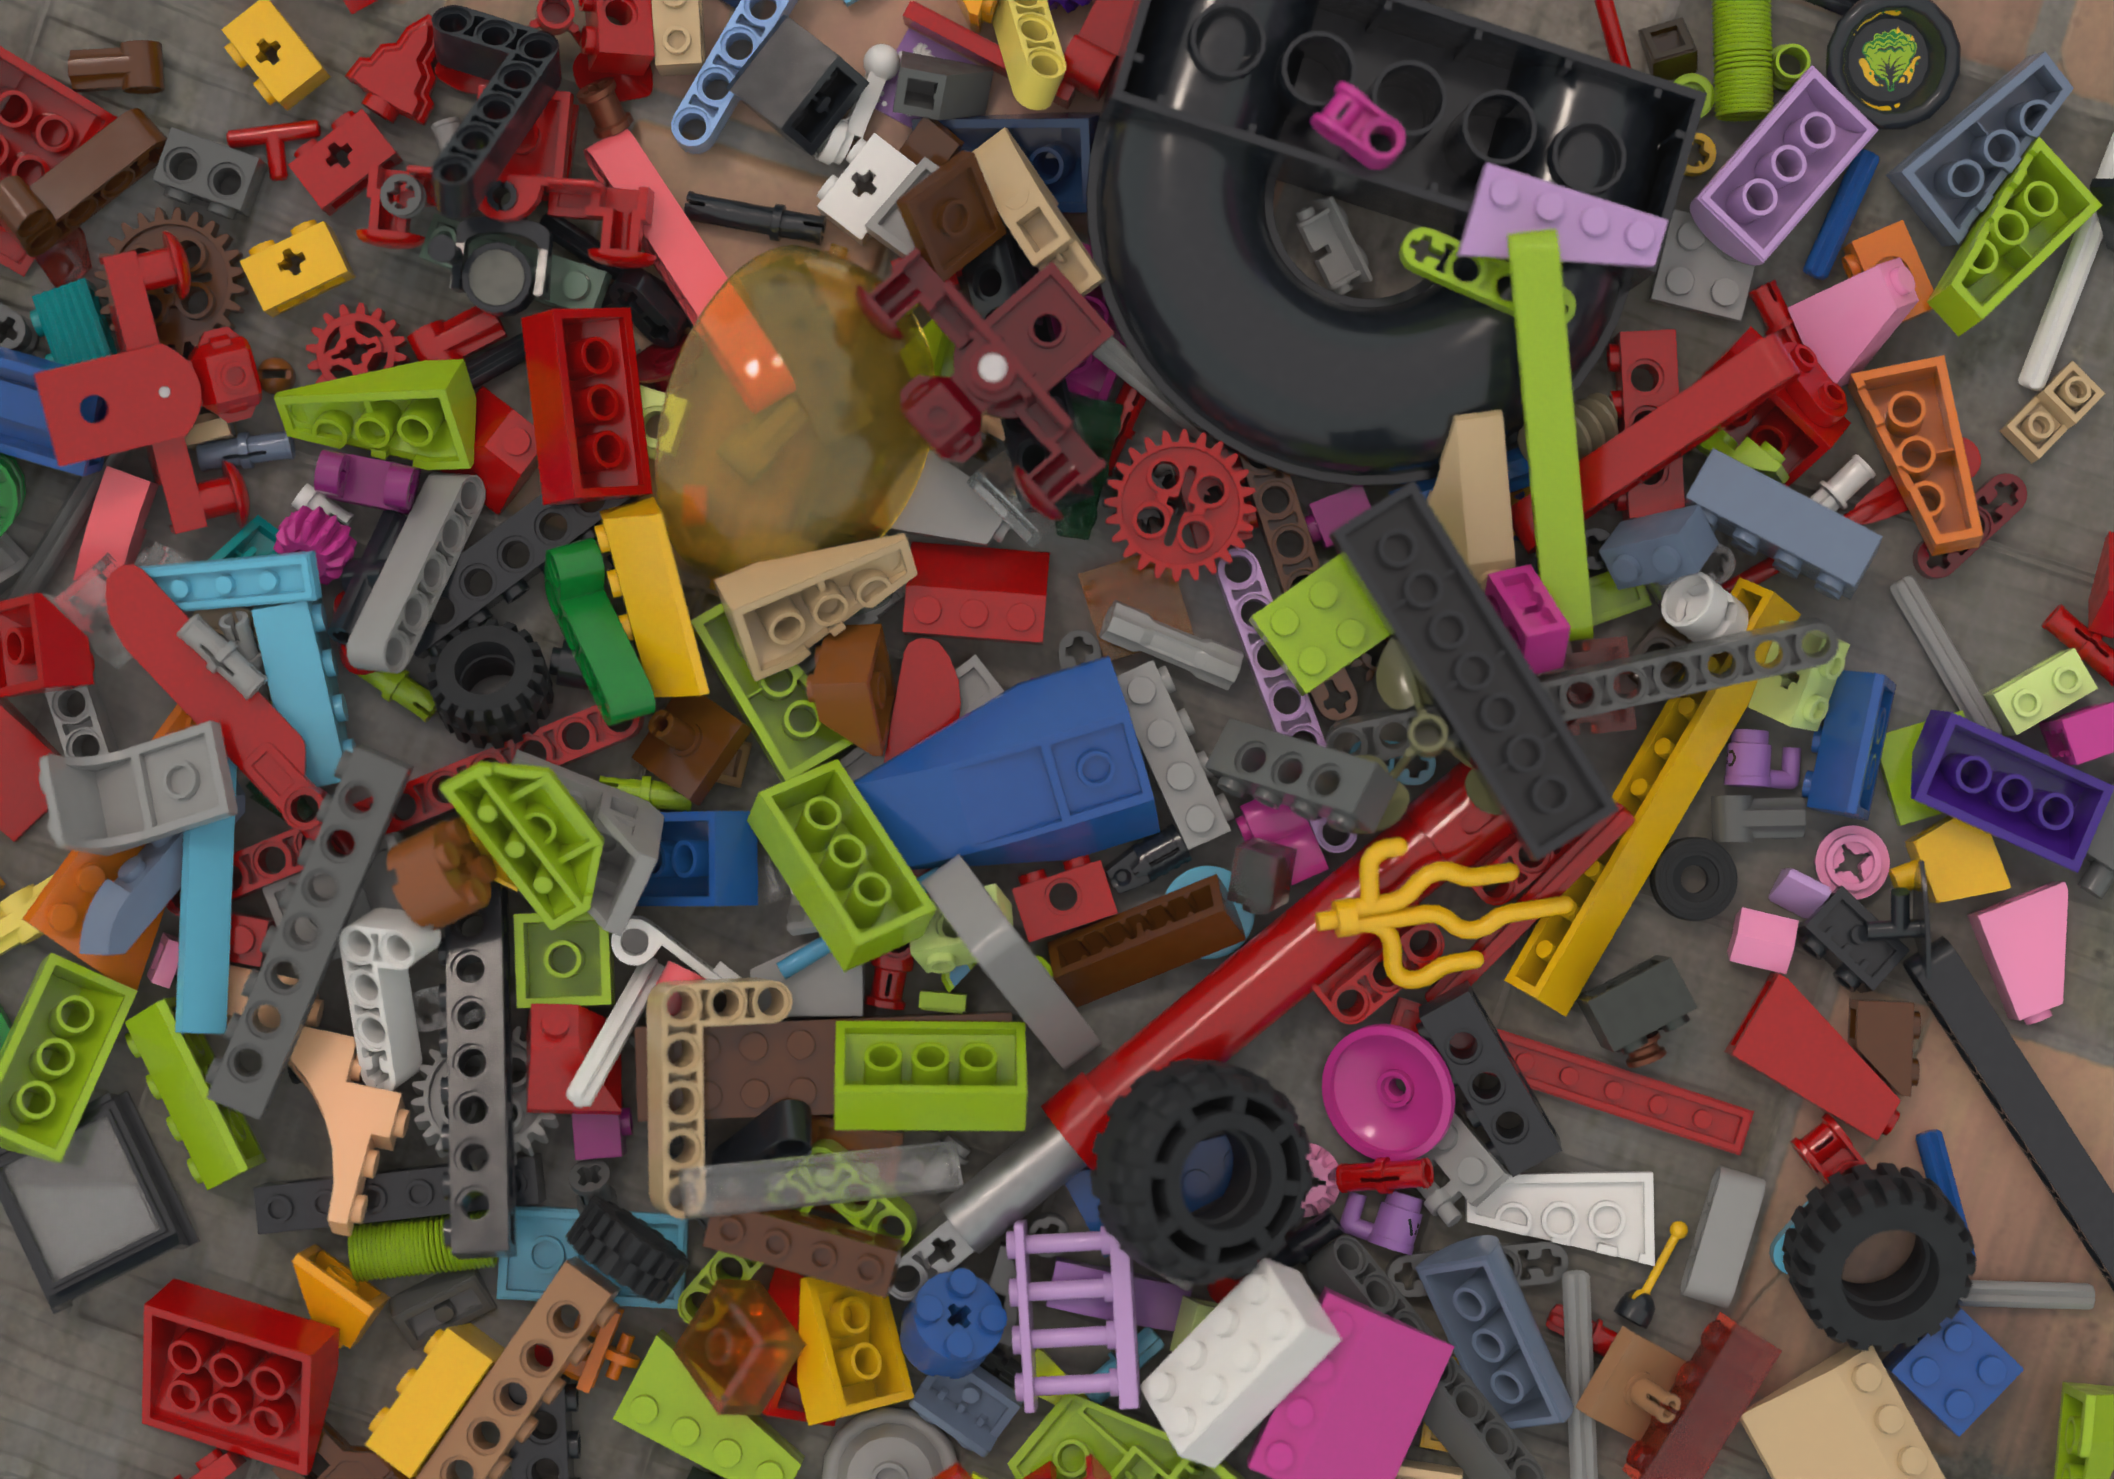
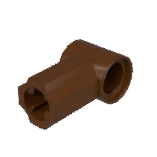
[68,40,165,94]

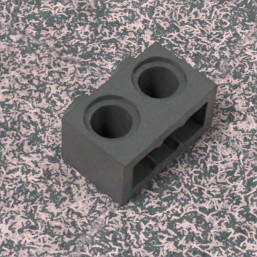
[152,127,268,220]

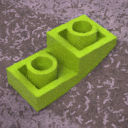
[1696,429,1790,485]

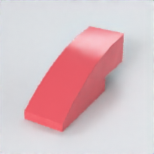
[70,466,159,615]

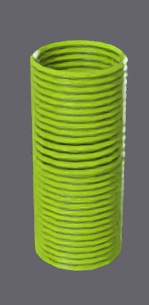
[1711,0,1775,121]
[348,1210,498,1282]

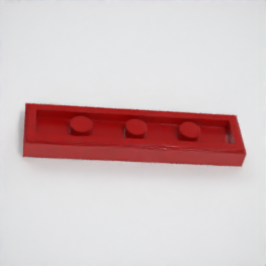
[903,0,1075,110]

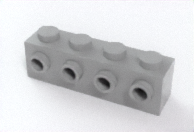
[1117,660,1235,850]

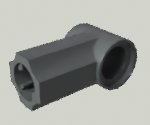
[1711,795,1806,843]

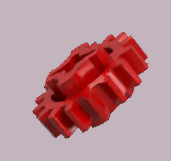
[306,303,410,383]

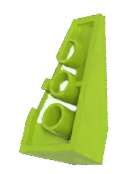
[274,359,477,470]
[2054,1382,2114,1479]

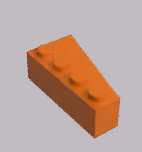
[1847,355,1983,556]

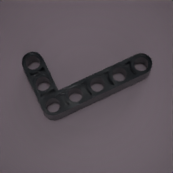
[432,5,562,219]

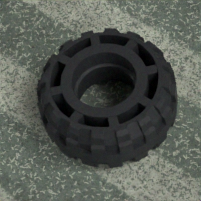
[1090,1058,1313,1284]

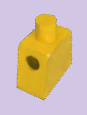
[1889,815,2012,903]

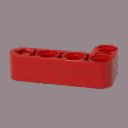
[1062,0,1134,101]

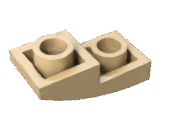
[2000,360,2105,464]

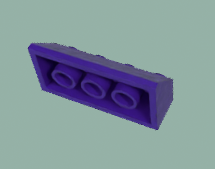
[1911,710,2114,873]

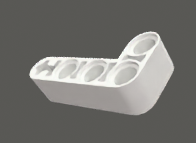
[339,908,441,1091]

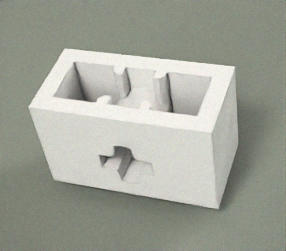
[817,133,917,247]

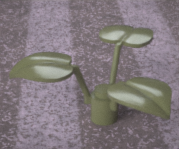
[1326,638,1502,834]

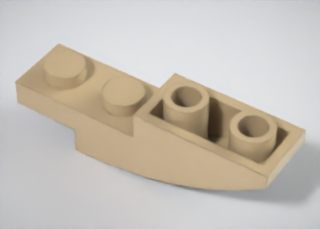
[972,127,1107,297]

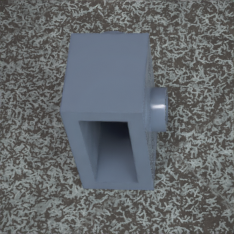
[1599,504,1719,590]

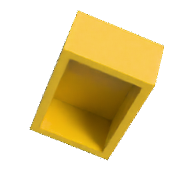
[365,1323,505,1478]

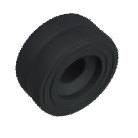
[1650,837,1738,921]

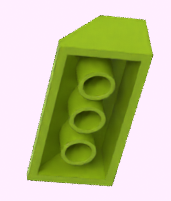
[0,952,138,1163]
[125,996,267,1190]
[835,1021,1027,1131]

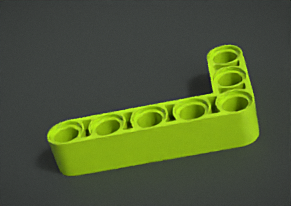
[677,1139,918,1327]

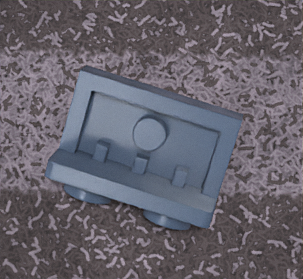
[909,1366,1024,1458]

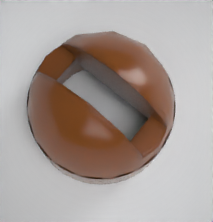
[257,357,296,395]

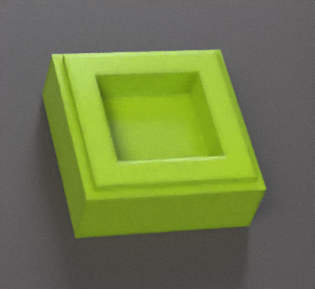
[918,989,968,1014]

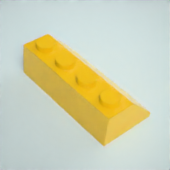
[594,497,709,698]

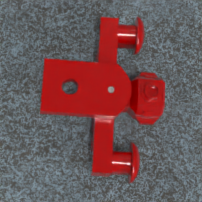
[33,231,262,535]

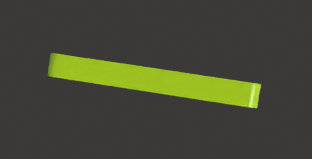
[1507,228,1594,641]

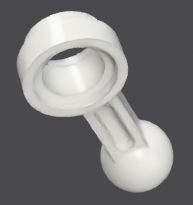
[815,44,900,165]

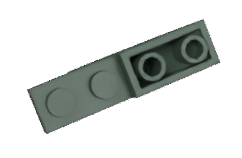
[419,213,612,309]

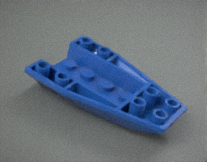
[853,655,1160,870]

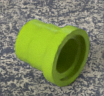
[1763,44,1811,92]

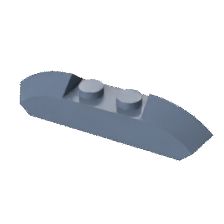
[79,779,245,955]

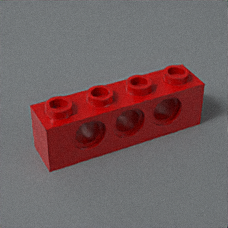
[1606,329,1685,521]

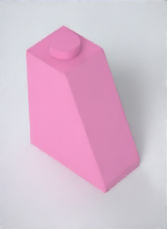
[1788,257,1919,387]
[1967,881,2068,1025]

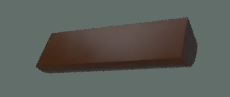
[1047,874,1246,1008]

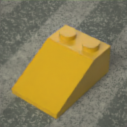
[797,1277,915,1426]

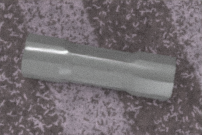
[1099,599,1244,690]

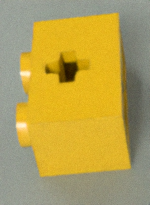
[221,0,331,111]
[240,219,356,317]

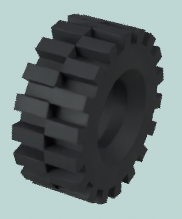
[565,1196,690,1304]

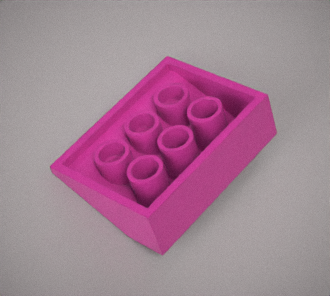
[1247,1286,1455,1479]

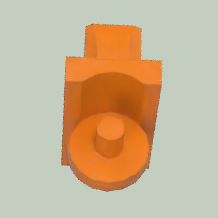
[563,1307,641,1394]

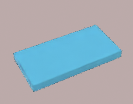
[496,1205,689,1309]

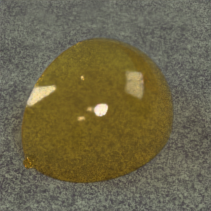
[655,243,935,592]

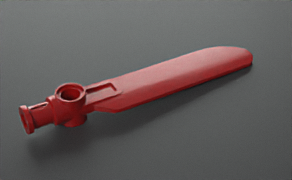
[105,564,355,855]
[864,638,961,1010]

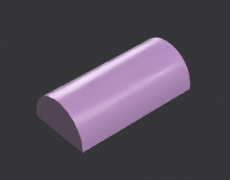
[1690,65,1878,265]

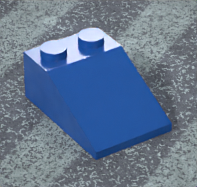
[636,811,759,906]

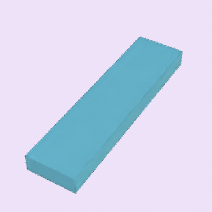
[139,551,322,612]

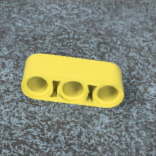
[993,0,1066,111]

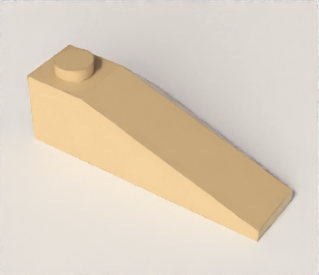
[1426,410,1516,594]
[714,533,917,682]

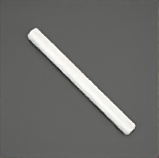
[2018,132,2114,391]

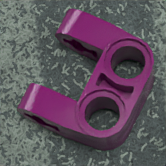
[314,450,421,515]

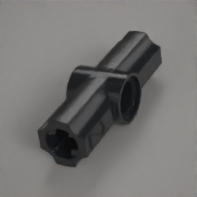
[326,510,407,646]

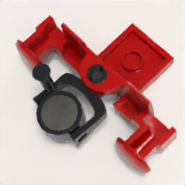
[356,85,657,317]

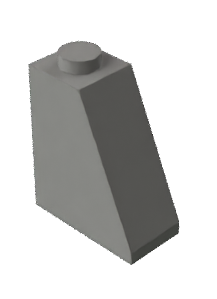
[868,444,1016,548]
[750,939,865,1016]

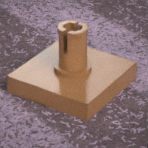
[1575,1326,1686,1442]

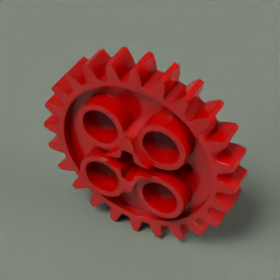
[1104,429,1257,583]

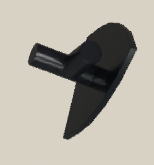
[1866,860,1931,980]

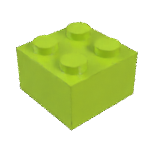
[514,911,616,1008]

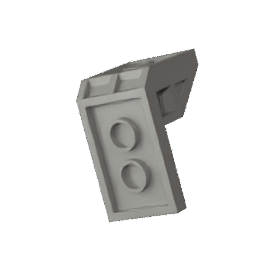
[511,749,664,937]

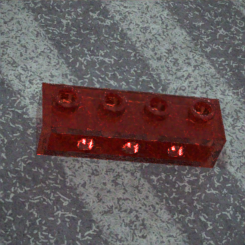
[1622,1311,1782,1479]

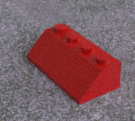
[521,308,653,505]

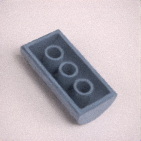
[1415,1235,1574,1429]

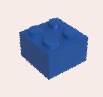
[1882,1308,2024,1437]

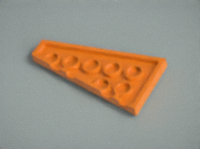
[22,704,197,990]

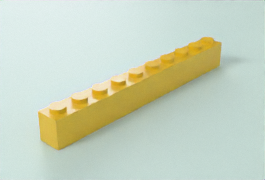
[1504,577,1801,1017]

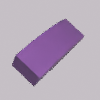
[1046,1257,1193,1331]

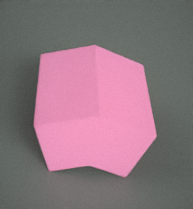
[1727,907,1799,974]

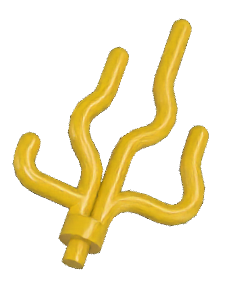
[1315,837,1574,989]

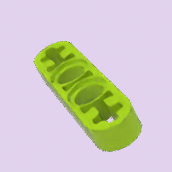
[1399,227,1576,324]

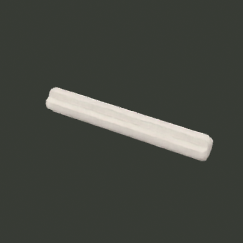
[566,957,665,1108]

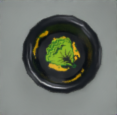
[1826,0,1961,130]

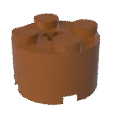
[386,818,497,931]

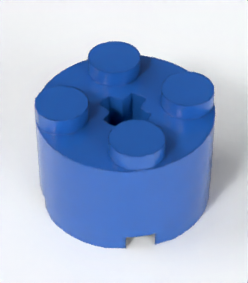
[900,1268,1007,1379]

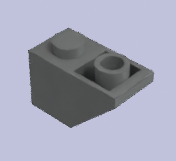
[893,51,994,120]

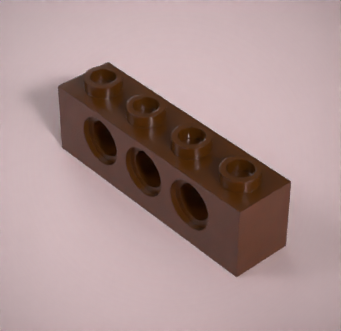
[702,1190,905,1298]

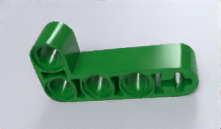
[544,537,656,726]

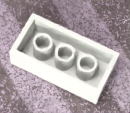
[1139,1257,1342,1468]

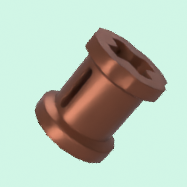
[576,77,634,139]

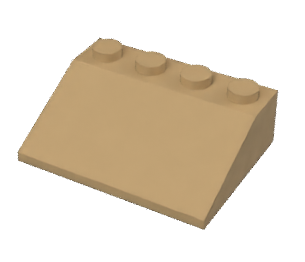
[1737,1345,1946,1479]

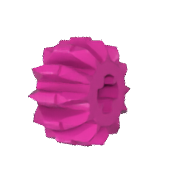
[273,505,357,585]

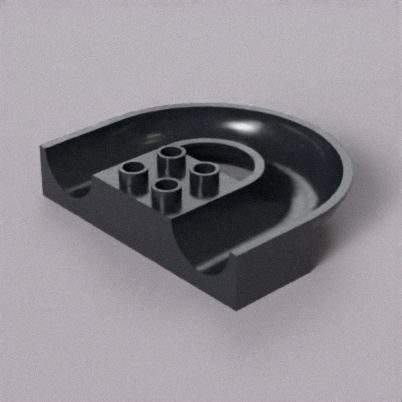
[1086,0,1707,486]

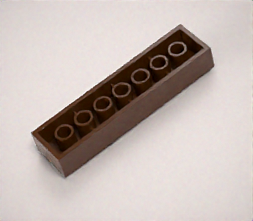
[634,1010,1012,1122]

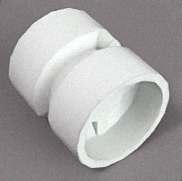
[1661,572,1749,654]

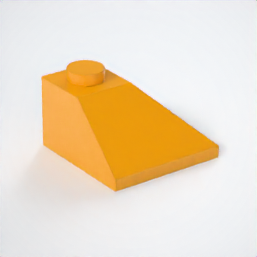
[292,1244,391,1349]

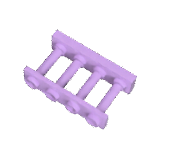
[1006,1219,1141,1413]

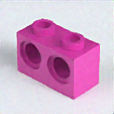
[1485,564,1571,674]
[2039,702,2114,765]

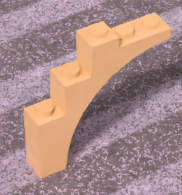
[227,965,410,1237]

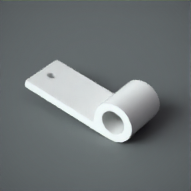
[611,915,742,993]

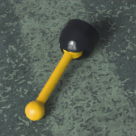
[1614,1221,1688,1329]

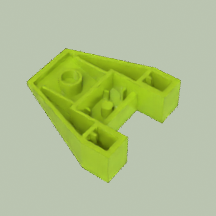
[1007,1394,1246,1479]

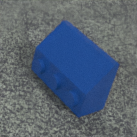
[1802,670,1896,821]

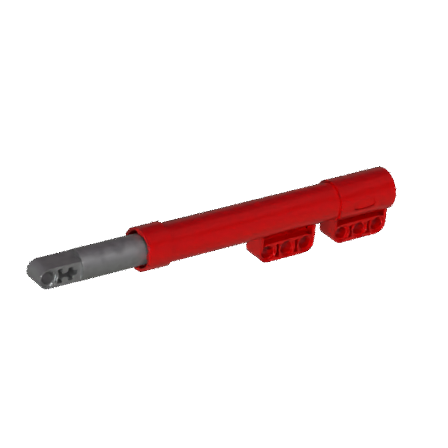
[890,762,1585,1301]

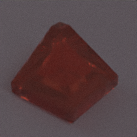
[35,227,92,288]

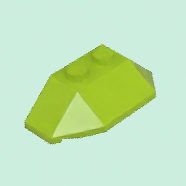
[440,762,605,931]

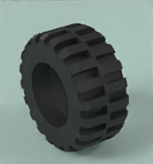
[1783,1163,1976,1352]

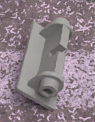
[1295,196,1373,295]

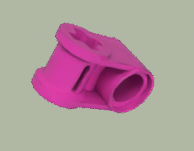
[1310,81,1405,170]

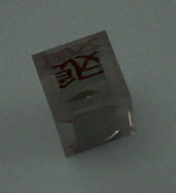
[1227,837,1297,915]

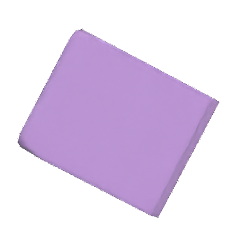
[1768,868,1832,919]

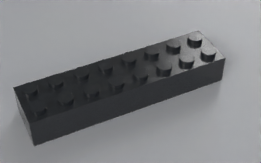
[1329,481,1619,861]

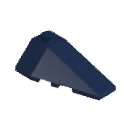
[912,112,1101,213]

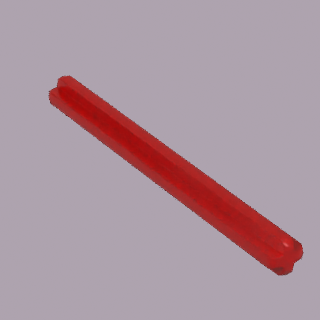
[1425,802,1635,1002]

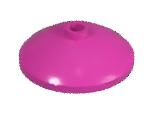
[1322,1024,1455,1161]

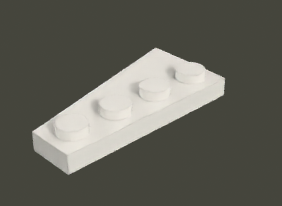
[1465,1171,1655,1266]

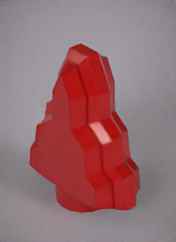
[345,14,437,126]

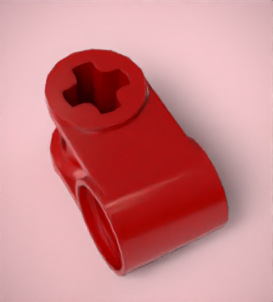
[1790,1113,1871,1185]

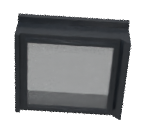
[0,1091,200,1314]

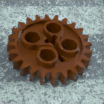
[94,207,249,359]

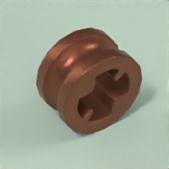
[1625,1030,1667,1068]

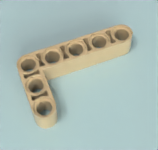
[647,977,793,1219]

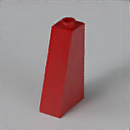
[1724,972,1901,1141]

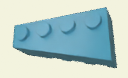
[251,598,356,787]

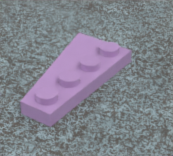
[1456,163,1668,268]

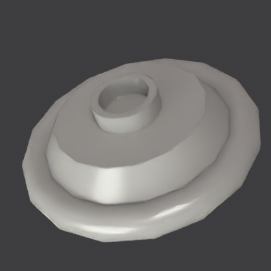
[821,1406,958,1479]

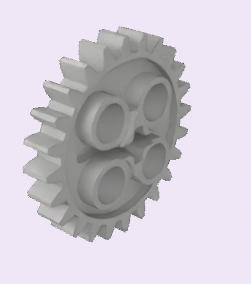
[411,1022,559,1171]

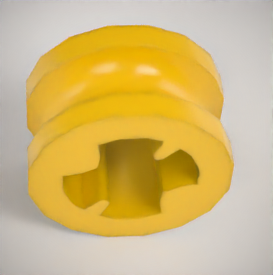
[1684,132,1717,177]

